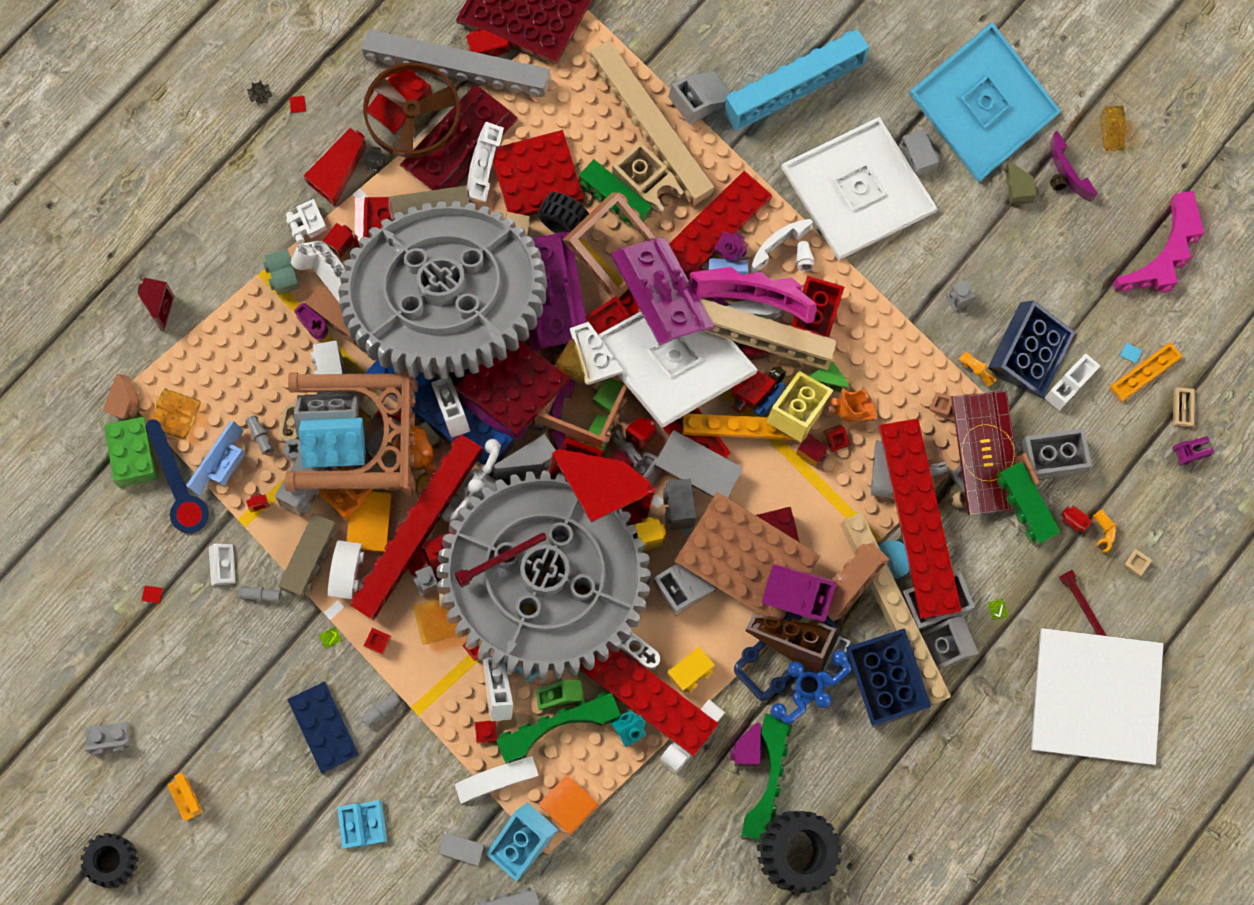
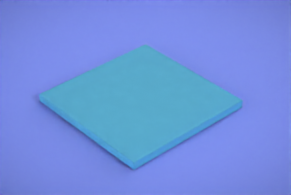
[908,22,1061,182]

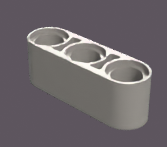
[870,440,892,498]

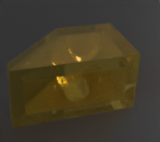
[1100,106,1126,151]

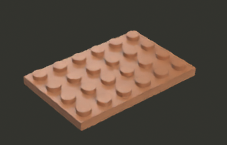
[674,492,820,620]

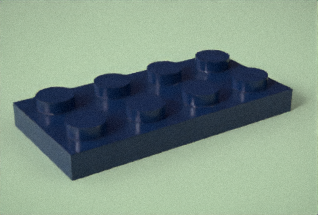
[287,681,360,774]

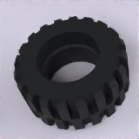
[757,811,842,893]

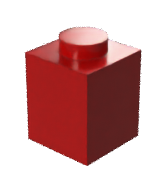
[323,223,354,258]

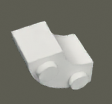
[328,540,364,599]

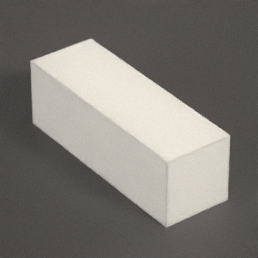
[823,636,851,677]

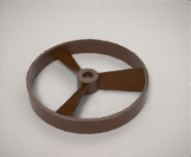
[363,62,460,158]

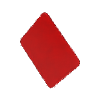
[289,96,306,113]
[142,585,163,603]

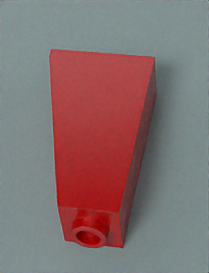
[303,127,366,206]

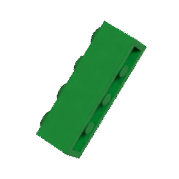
[579,159,652,230]
[996,461,1060,544]

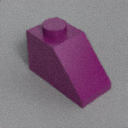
[730,722,761,767]

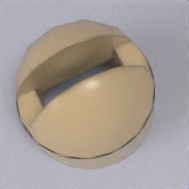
[951,491,967,508]

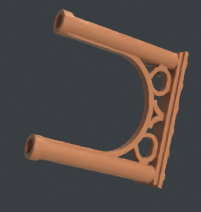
[285,369,418,497]

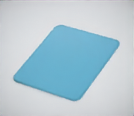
[1120,343,1142,363]

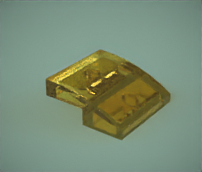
[150,388,201,440]
[413,599,458,645]

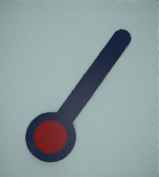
[146,419,209,533]

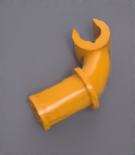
[957,352,997,387]
[1093,509,1117,554]

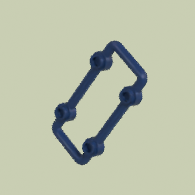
[734,611,838,701]

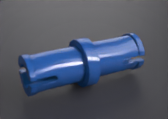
[754,382,787,417]

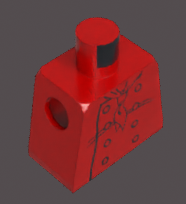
[731,370,776,413]

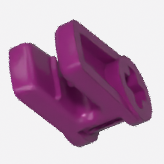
[294,303,328,340]
[1172,436,1215,466]

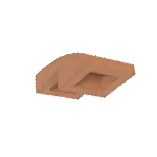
[929,392,955,422]

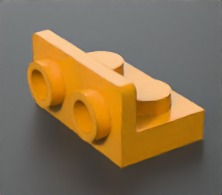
[167,772,203,821]

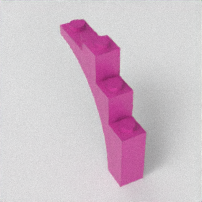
[1113,191,1204,293]
[690,267,817,323]

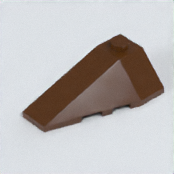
[746,614,836,673]

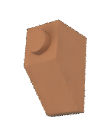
[103,374,139,420]

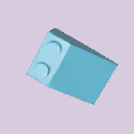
[486,802,558,882]

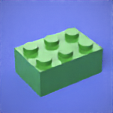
[104,417,158,487]

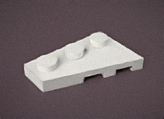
[570,322,625,385]

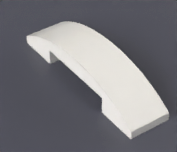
[467,122,504,202]
[751,219,813,273]
[455,756,539,804]

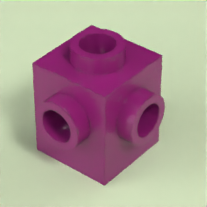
[714,232,749,262]

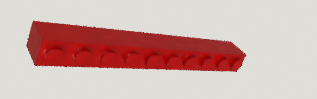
[350,434,484,621]

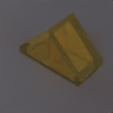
[556,339,585,383]

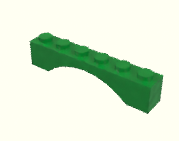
[496,692,621,764]
[741,713,792,842]

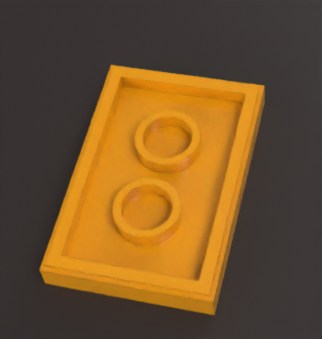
[347,492,392,553]

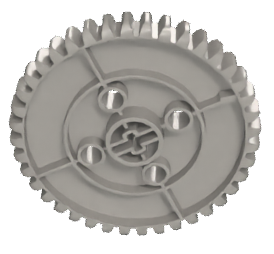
[338,201,547,380]
[437,471,651,680]

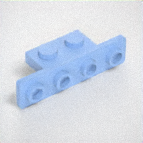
[187,421,246,495]

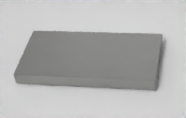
[654,430,743,498]

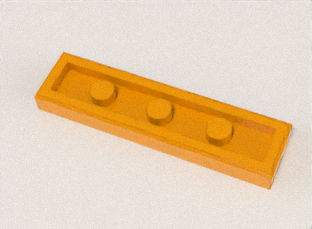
[1109,342,1183,403]

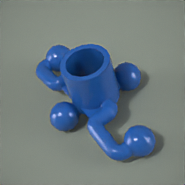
[771,650,851,724]

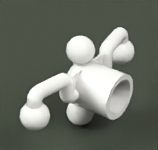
[442,439,501,522]

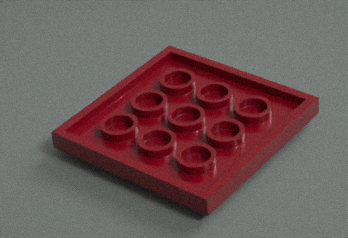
[456,340,570,437]

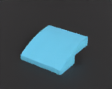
[337,800,387,849]

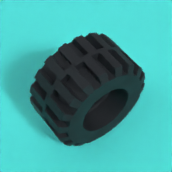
[537,192,589,234]
[80,833,139,888]

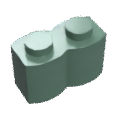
[263,249,300,295]

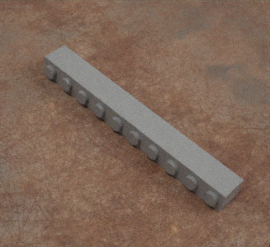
[362,29,551,97]

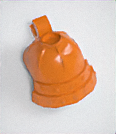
[828,388,877,423]
[392,426,437,475]

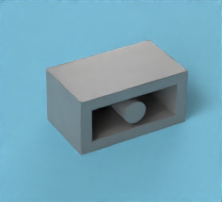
[901,129,940,176]

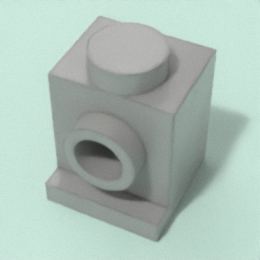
[946,280,975,311]
[414,566,438,597]

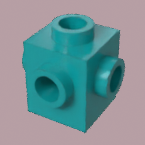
[611,710,647,747]

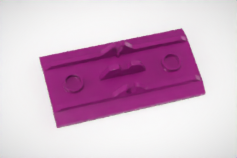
[528,232,586,351]
[611,237,714,346]

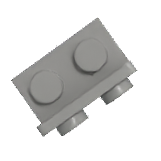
[84,722,130,756]

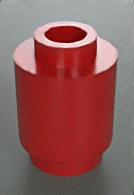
[1061,505,1092,533]

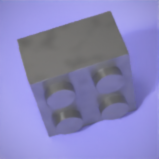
[663,478,696,530]

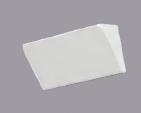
[209,544,236,586]

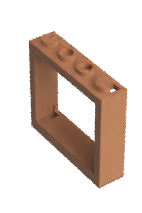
[563,193,658,298]
[535,347,631,448]

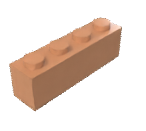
[305,285,367,354]
[827,543,890,621]

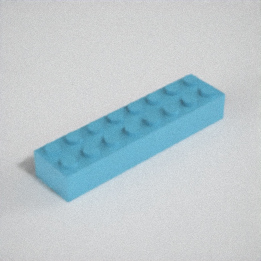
[724,29,869,132]

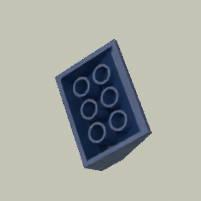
[988,300,1075,398]
[846,628,931,728]

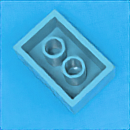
[299,418,366,468]

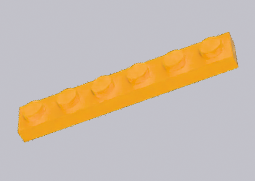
[682,414,796,440]

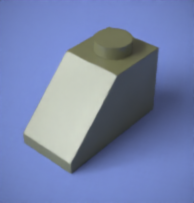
[1004,162,1038,205]

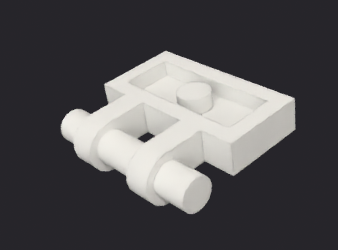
[286,199,328,244]

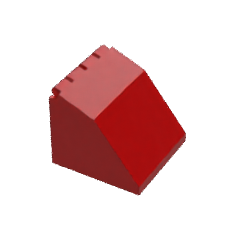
[550,449,655,526]

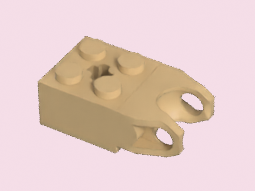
[612,141,684,215]

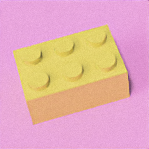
[766,371,833,442]

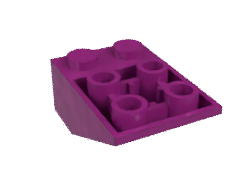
[761,564,837,622]

